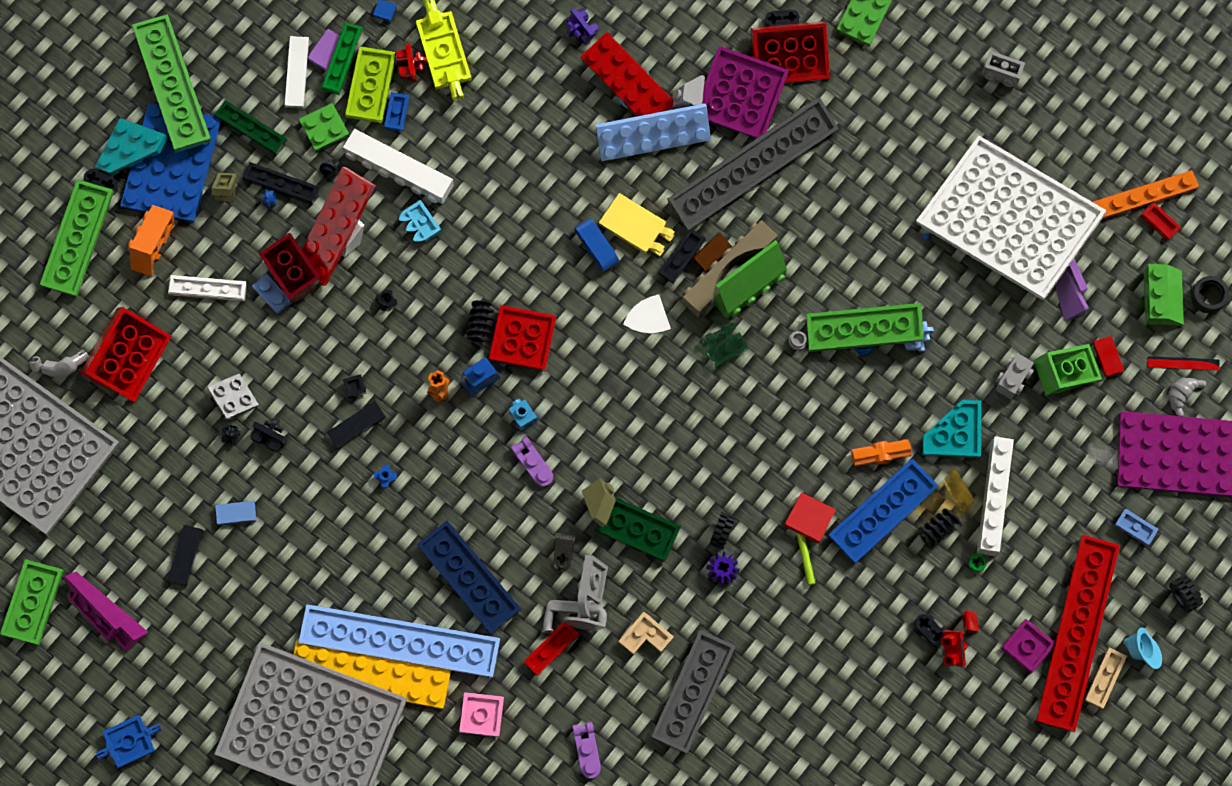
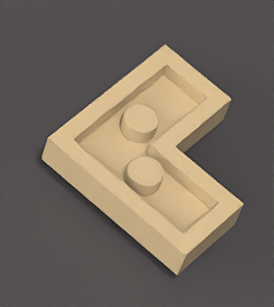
[618,612,674,655]

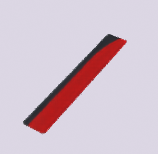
[1148,356,1220,370]

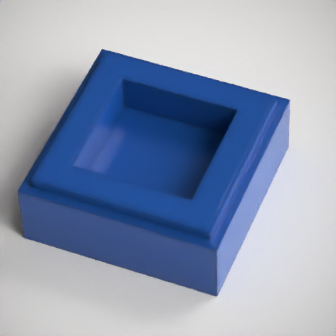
[373,0,397,23]

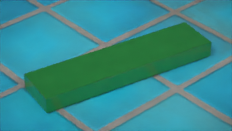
[321,22,363,95]

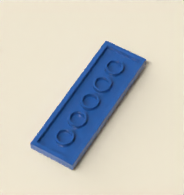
[828,459,939,564]

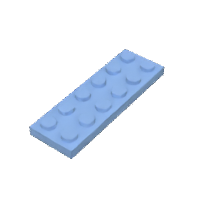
[596,104,711,161]

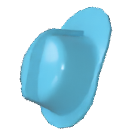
[1124,627,1162,669]

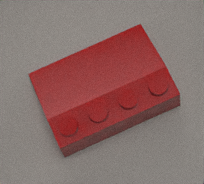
[750,21,830,83]
[80,307,172,402]

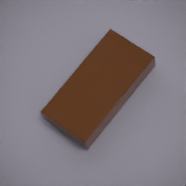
[692,232,732,272]

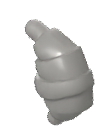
[1167,377,1206,417]

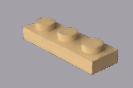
[1084,647,1127,709]

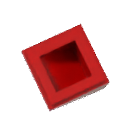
[962,610,979,633]

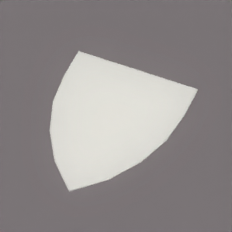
[623,295,671,333]

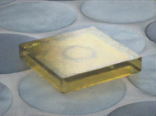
[943,469,975,514]

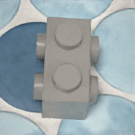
[981,51,1025,87]
[995,353,1034,399]

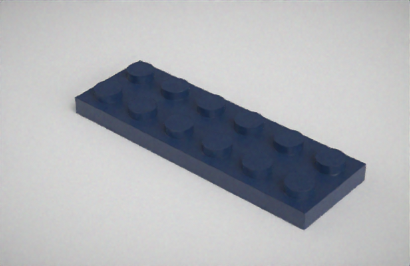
[417,520,521,634]

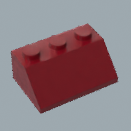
[259,233,321,304]

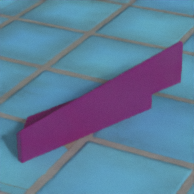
[64,572,148,652]

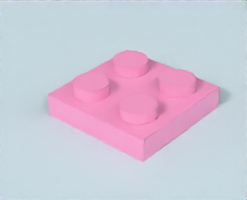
[459,692,504,737]

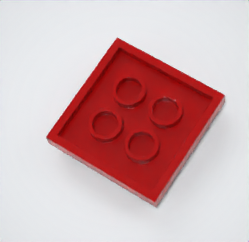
[489,305,556,371]

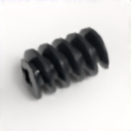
[466,300,494,343]
[918,508,962,549]

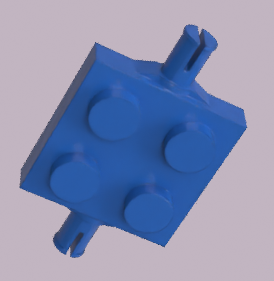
[96,715,162,769]

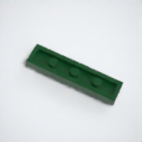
[214,100,287,156]

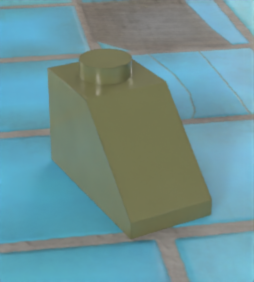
[582,478,616,527]

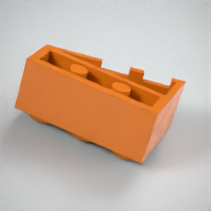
[128,205,174,276]

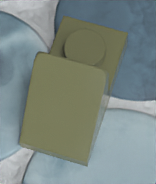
[212,173,237,202]

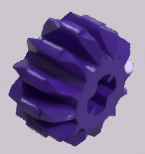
[706,552,740,586]

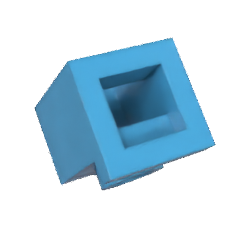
[509,399,537,431]

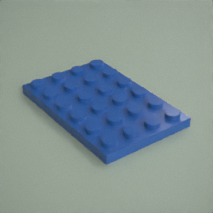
[120,103,222,223]

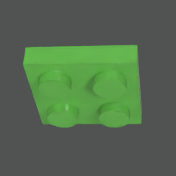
[299,103,350,153]

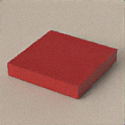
[784,492,836,544]

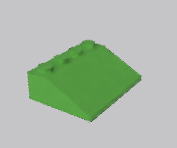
[713,240,787,319]

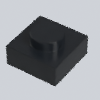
[343,374,367,399]

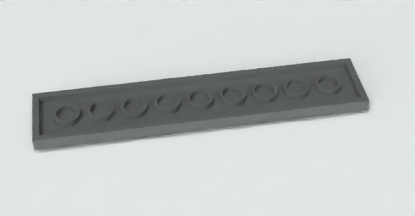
[667,97,839,230]

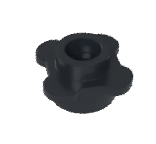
[375,289,397,311]

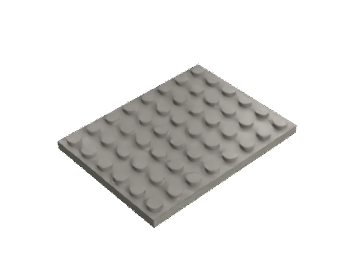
[0,357,120,536]
[215,642,407,786]

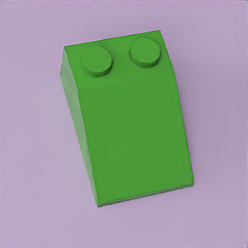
[1033,344,1102,396]

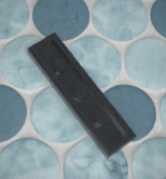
[242,162,320,205]

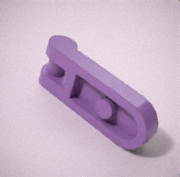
[510,436,553,487]
[572,722,601,779]

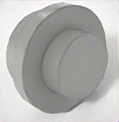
[789,331,808,350]

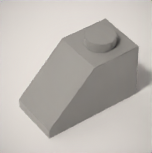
[672,75,705,109]

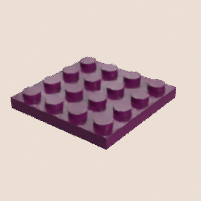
[702,46,789,138]

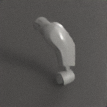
[29,350,89,378]

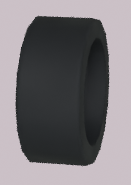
[1191,276,1229,314]

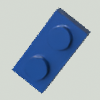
[384,92,410,132]

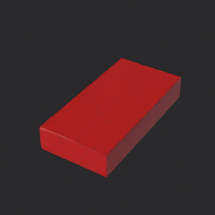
[1140,202,1181,242]
[1092,336,1125,378]

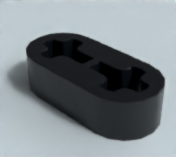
[764,9,800,27]
[84,169,119,195]
[914,614,944,647]

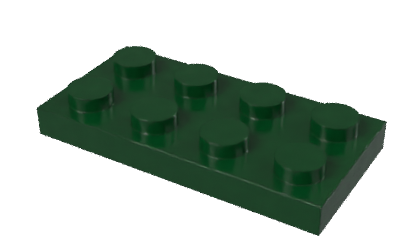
[594,497,681,562]

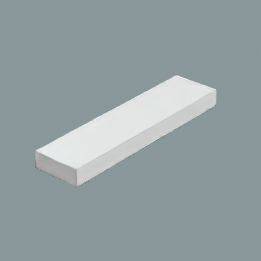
[285,36,309,109]
[168,275,247,302]

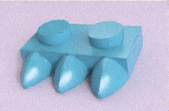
[399,200,442,242]

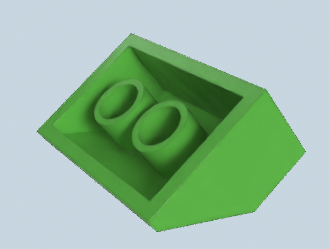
[1144,264,1184,326]

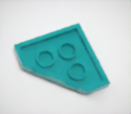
[95,118,168,175]
[922,400,981,458]

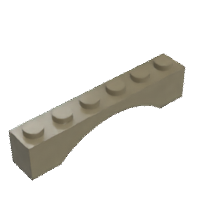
[682,220,778,318]

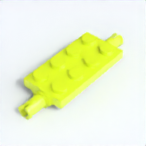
[416,0,472,101]

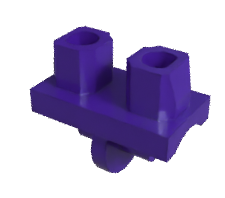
[566,9,599,45]

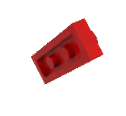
[523,622,579,677]

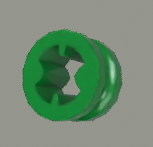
[968,554,987,573]

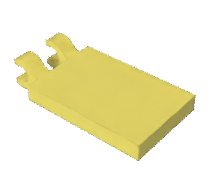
[599,193,675,256]

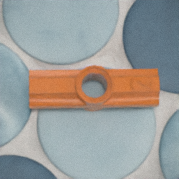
[427,371,450,403]
[851,439,912,467]

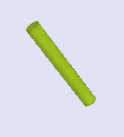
[796,533,815,586]

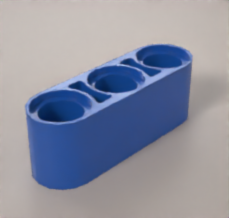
[574,218,620,272]

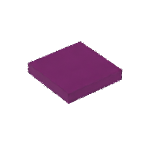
[1001,619,1055,674]

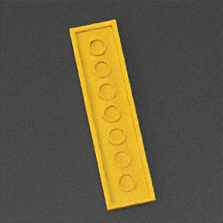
[293,640,451,709]

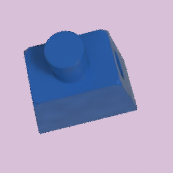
[460,357,501,397]

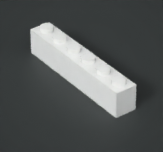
[343,129,454,204]
[977,437,1014,556]

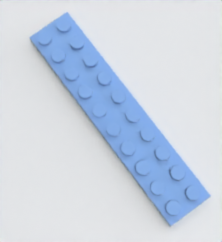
[299,604,500,678]

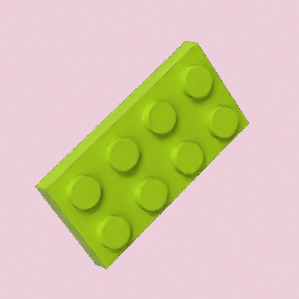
[345,46,396,123]

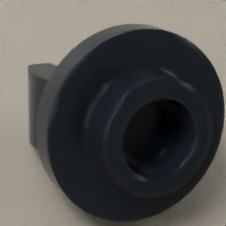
[319,158,339,178]
[222,425,241,445]

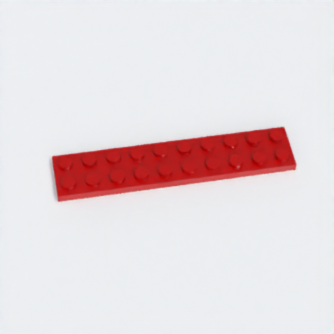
[1036,534,1120,733]

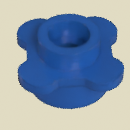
[374,465,397,488]

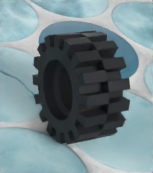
[709,512,736,550]
[1169,575,1203,613]

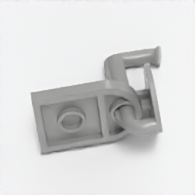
[542,555,608,634]

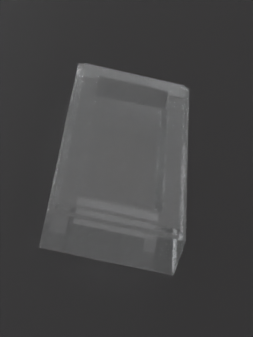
[1085,442,1119,471]

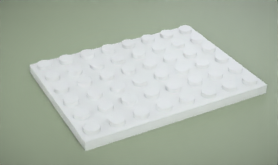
[916,136,1106,301]

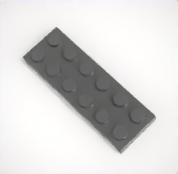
[651,630,736,754]

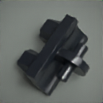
[250,418,287,453]

